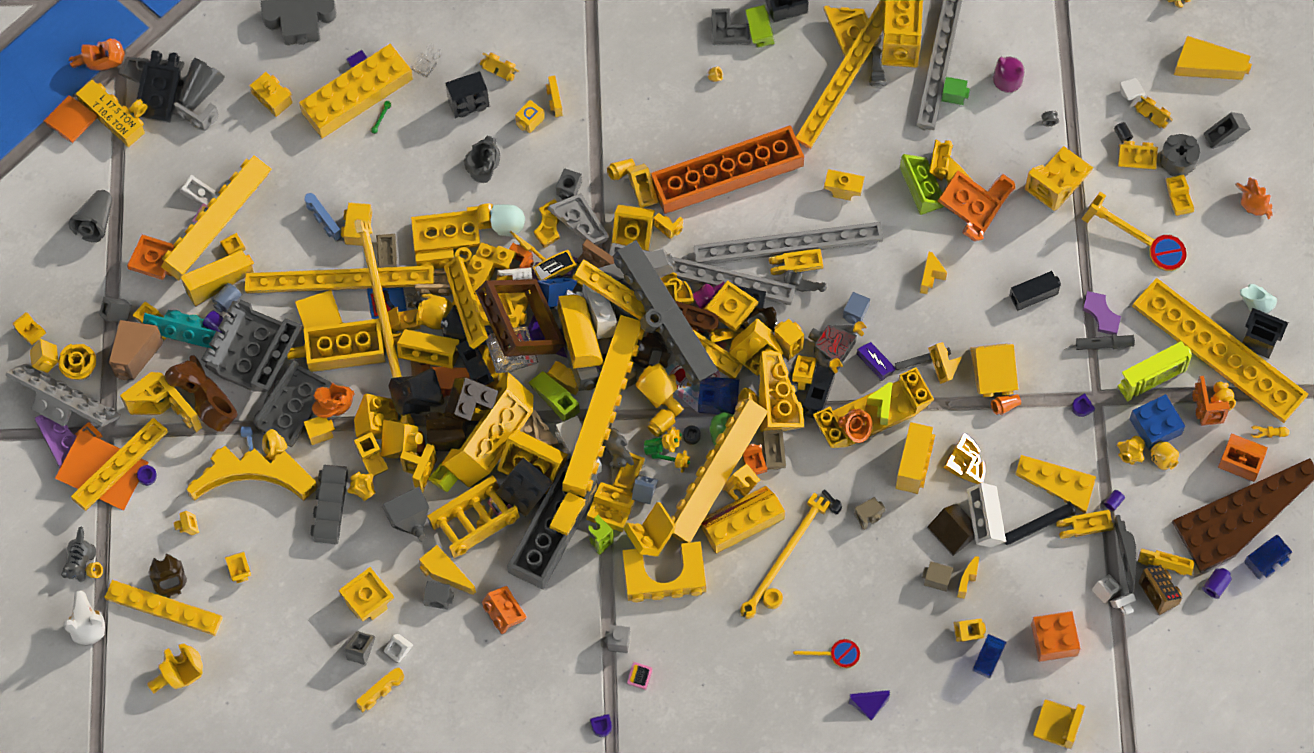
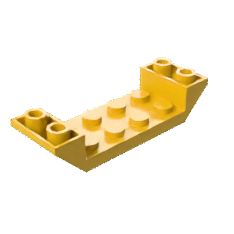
[813,367,934,448]
[442,372,534,487]

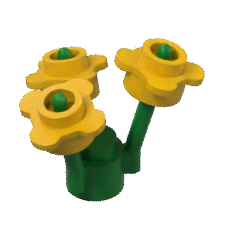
[644,426,690,473]

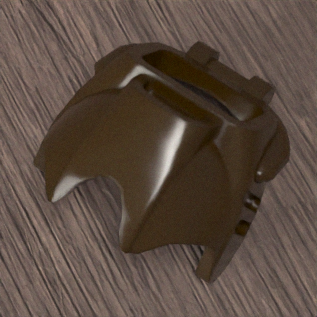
[741,307,777,333]
[632,333,671,368]
[148,554,187,598]

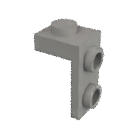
[173,102,219,131]

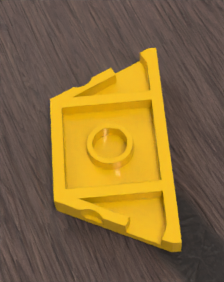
[823,6,878,57]

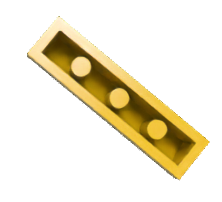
[557,295,604,369]

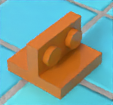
[127,234,175,280]

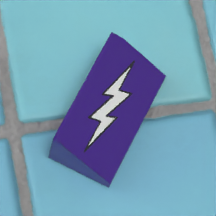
[857,342,896,381]

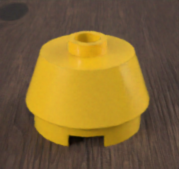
[58,344,96,380]

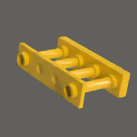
[427,475,520,558]

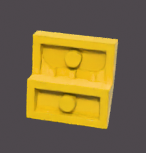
[586,482,635,532]

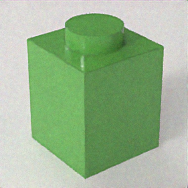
[942,77,970,105]

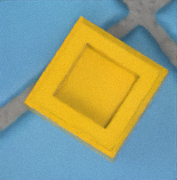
[220,233,246,256]

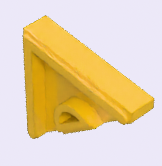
[708,328,744,342]

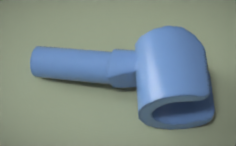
[241,426,253,451]

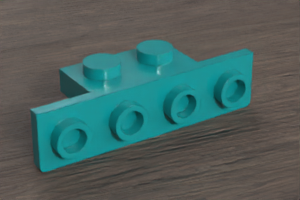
[142,310,218,349]

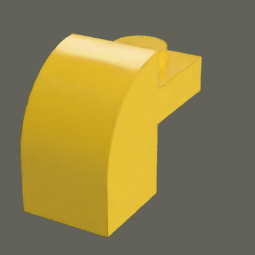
[354,432,388,477]

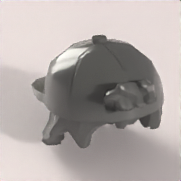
[464,135,500,183]

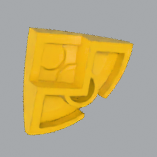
[660,272,694,304]
[943,433,985,484]

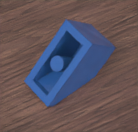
[538,277,577,309]

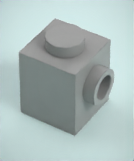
[604,625,630,653]

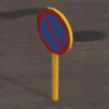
[793,639,860,668]

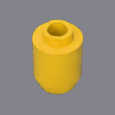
[647,409,676,437]

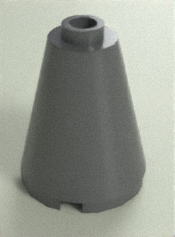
[178,58,225,110]
[68,190,113,242]

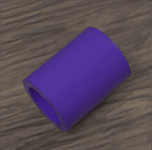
[1104,490,1125,512]

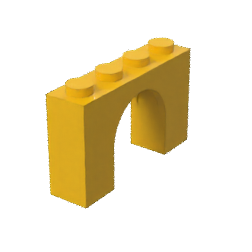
[623,541,706,602]

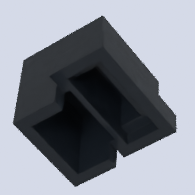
[1242,308,1289,359]

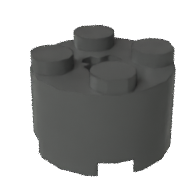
[1160,134,1200,176]

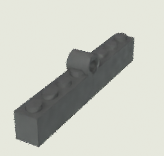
[612,240,718,386]

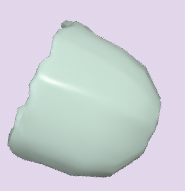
[490,204,525,237]
[1240,284,1277,314]

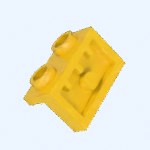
[1118,141,1158,169]

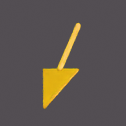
[510,231,546,261]

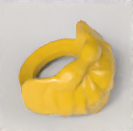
[262,429,288,461]

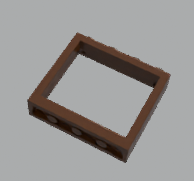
[475,279,566,357]

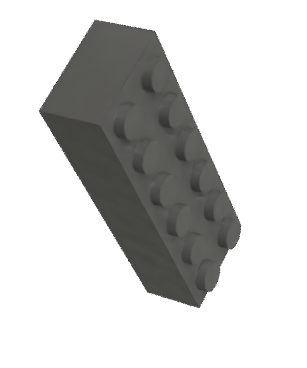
[507,467,597,590]

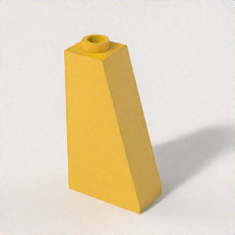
[1174,36,1252,80]
[181,250,254,307]

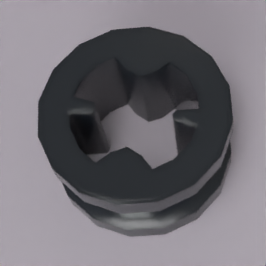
[683,425,701,445]

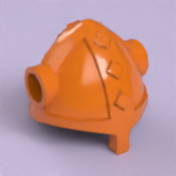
[838,409,872,443]

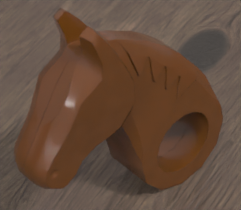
[164,355,238,432]

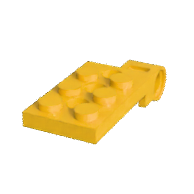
[411,204,493,254]

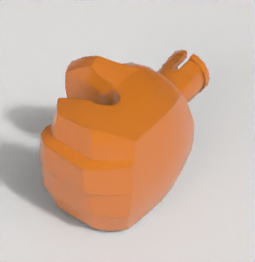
[69,38,125,71]

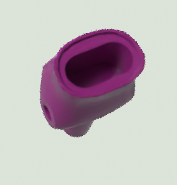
[692,281,725,309]

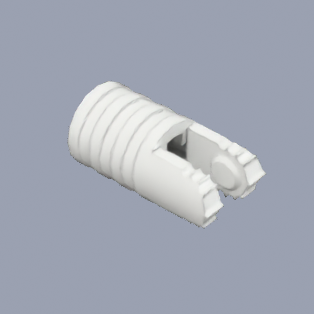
[497,268,532,280]

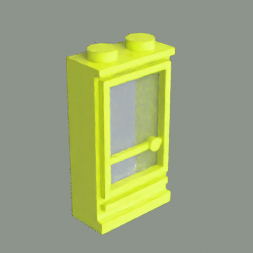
[1117,341,1192,402]

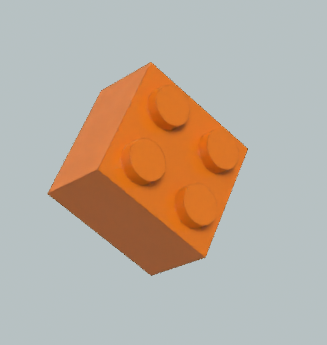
[1031,611,1081,662]

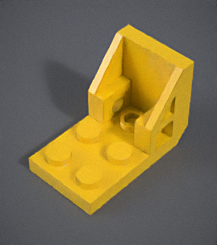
[881,0,923,68]
[1025,146,1093,211]
[120,372,202,432]

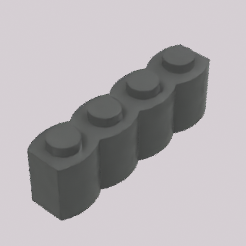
[310,465,348,544]

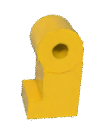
[547,361,579,396]

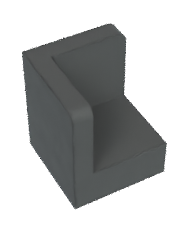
[99,297,132,322]

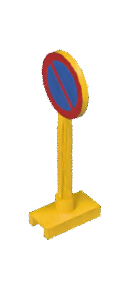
[1081,192,1187,271]

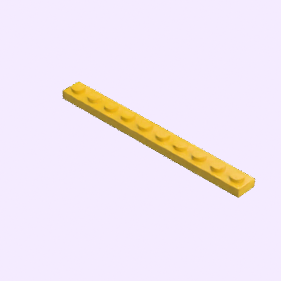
[796,0,886,149]
[573,259,743,380]
[245,266,434,293]

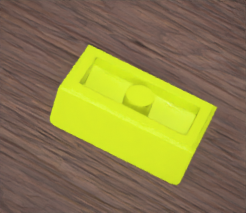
[428,457,458,492]

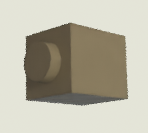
[922,561,953,592]

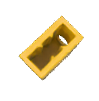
[381,420,423,459]

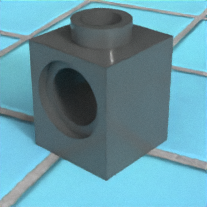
[556,168,582,200]
[423,581,454,610]

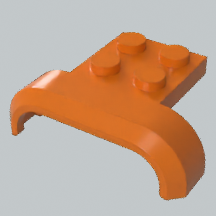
[937,170,1016,242]

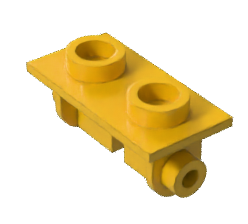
[480,52,519,81]
[1135,96,1173,129]
[929,139,953,181]

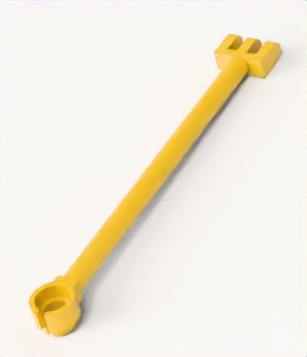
[740,493,831,619]

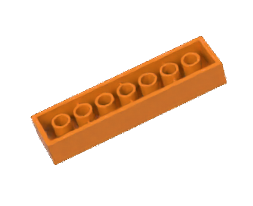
[651,125,804,214]

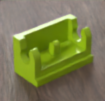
[746,5,775,47]
[588,515,614,555]

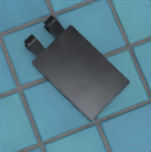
[133,50,181,123]

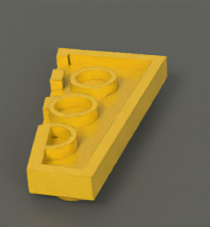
[1015,455,1096,514]

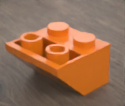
[1218,433,1268,482]

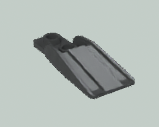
[1114,515,1136,593]

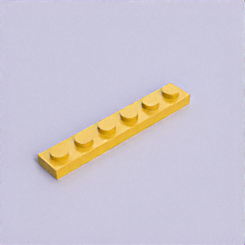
[444,256,488,349]
[71,418,168,511]
[105,580,222,636]

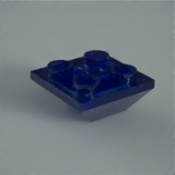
[698,377,740,415]

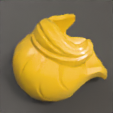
[416,294,453,330]

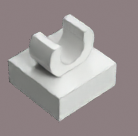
[1110,593,1136,615]

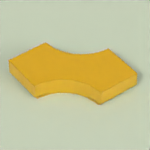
[534,199,560,248]

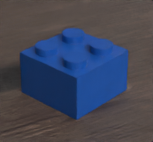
[1129,394,1185,451]

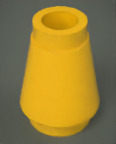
[607,158,635,180]

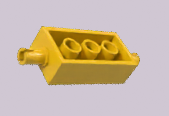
[288,319,401,372]

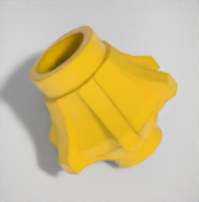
[1116,436,1145,465]
[347,471,376,501]

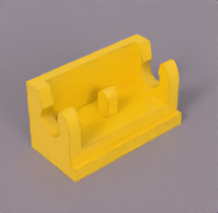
[722,464,760,500]

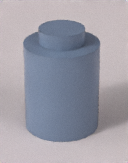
[212,283,242,313]

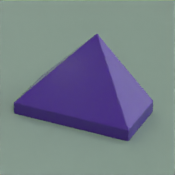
[849,690,890,721]

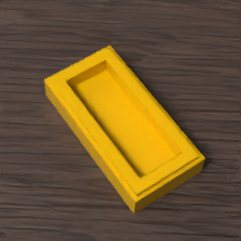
[613,452,645,492]

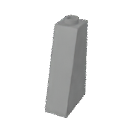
[598,249,675,281]

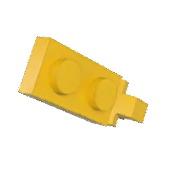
[1138,548,1194,575]

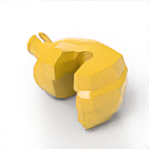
[635,363,685,417]
[147,643,203,693]

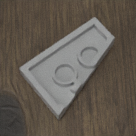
[548,193,609,245]

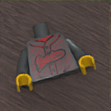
[808,321,867,373]

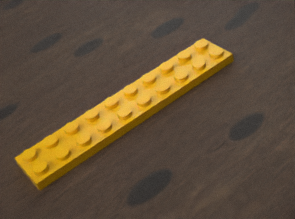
[1132,278,1308,423]

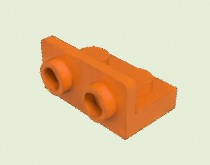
[482,586,527,634]

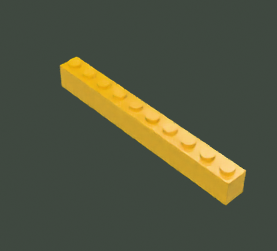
[562,315,644,497]

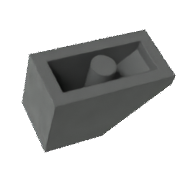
[1203,112,1251,149]

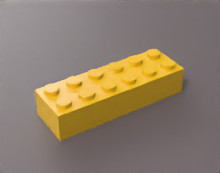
[299,43,413,139]

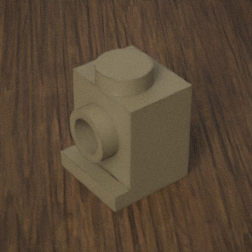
[854,497,886,530]

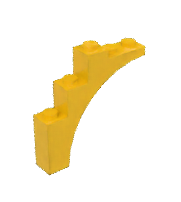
[186,446,318,501]

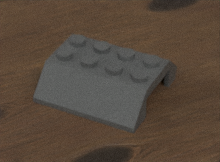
[201,300,302,392]

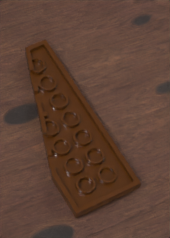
[1172,458,1314,573]

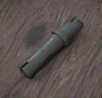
[1076,334,1135,350]

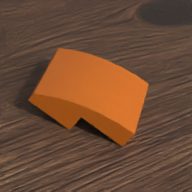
[44,95,98,143]

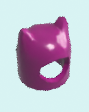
[993,56,1025,92]

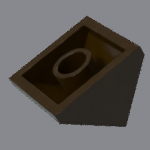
[927,503,975,556]

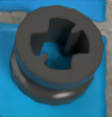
[1041,111,1059,127]

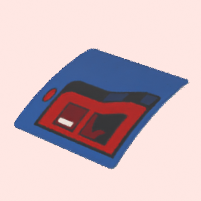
[367,287,407,319]

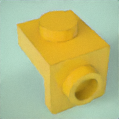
[13,312,46,345]
[225,551,251,583]

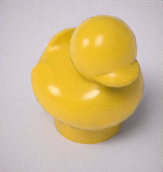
[1210,381,1236,411]

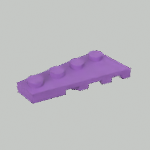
[35,415,77,468]

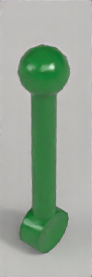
[371,101,391,134]

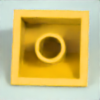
[611,205,655,251]

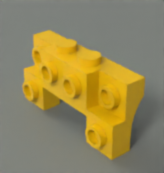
[452,242,516,306]

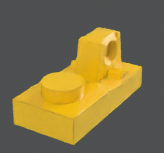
[792,355,816,390]

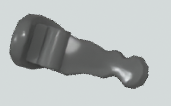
[869,47,886,86]
[784,270,827,292]

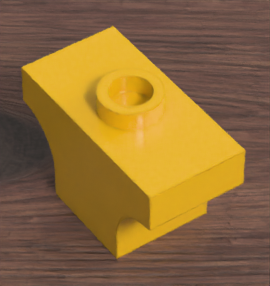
[824,169,865,201]

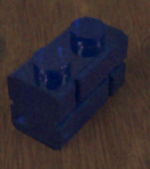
[1244,534,1292,579]

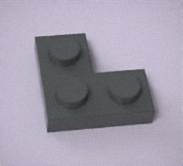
[711,8,750,45]

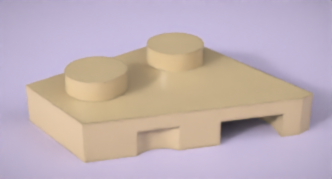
[520,410,558,447]

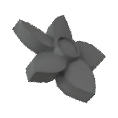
[405,291,426,309]

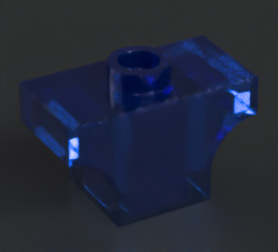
[972,634,1007,679]

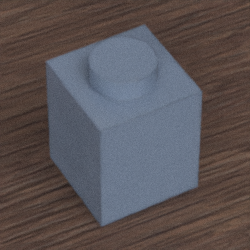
[843,292,870,324]

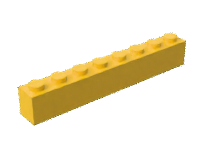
[161,155,271,281]
[670,399,768,543]

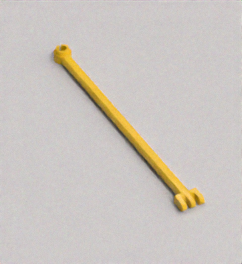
[355,219,415,425]

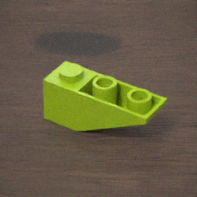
[528,371,580,422]

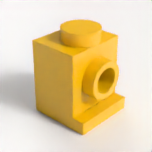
[953,618,986,642]

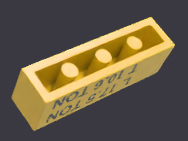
[76,80,145,148]

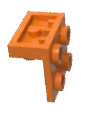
[1192,376,1230,426]

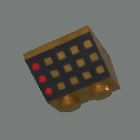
[1138,565,1182,615]

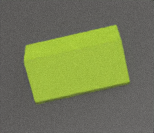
[900,154,945,215]

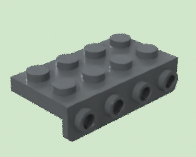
[253,360,332,447]

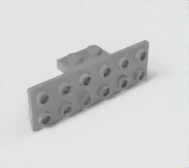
[6,364,121,426]

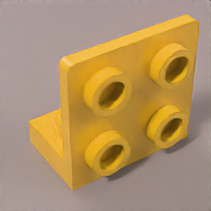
[623,502,676,557]
[1033,699,1085,749]

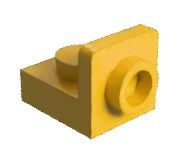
[654,213,683,239]

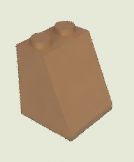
[109,320,163,380]

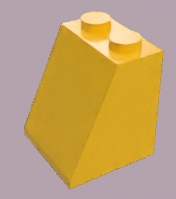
[970,343,1018,397]

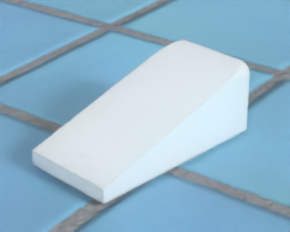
[180,175,220,205]

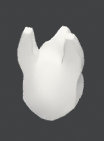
[64,591,105,645]

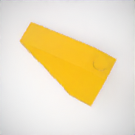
[759,351,804,432]

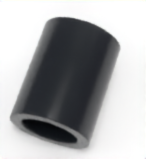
[1114,122,1133,143]

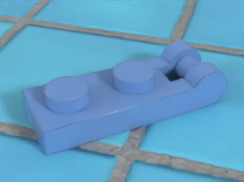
[304,193,342,241]

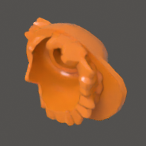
[1235,177,1273,220]
[312,383,355,418]

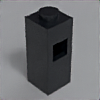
[1009,271,1061,311]
[456,340,494,385]
[803,365,835,418]

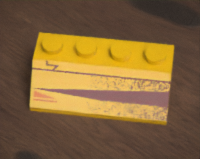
[700,486,785,554]

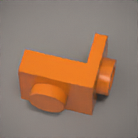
[509,243,534,268]
[742,444,767,475]

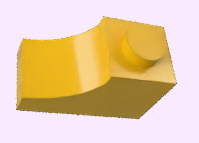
[627,163,658,208]

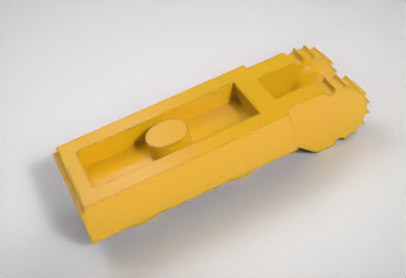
[768,249,823,275]
[1056,510,1114,539]
[356,667,404,712]

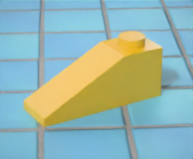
[419,545,476,595]

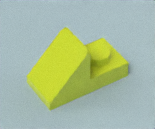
[867,382,893,426]

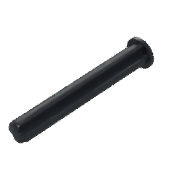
[1004,501,1076,545]

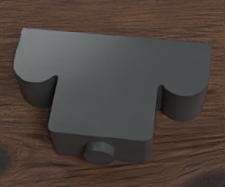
[260,0,336,45]

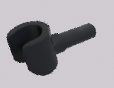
[822,489,842,515]

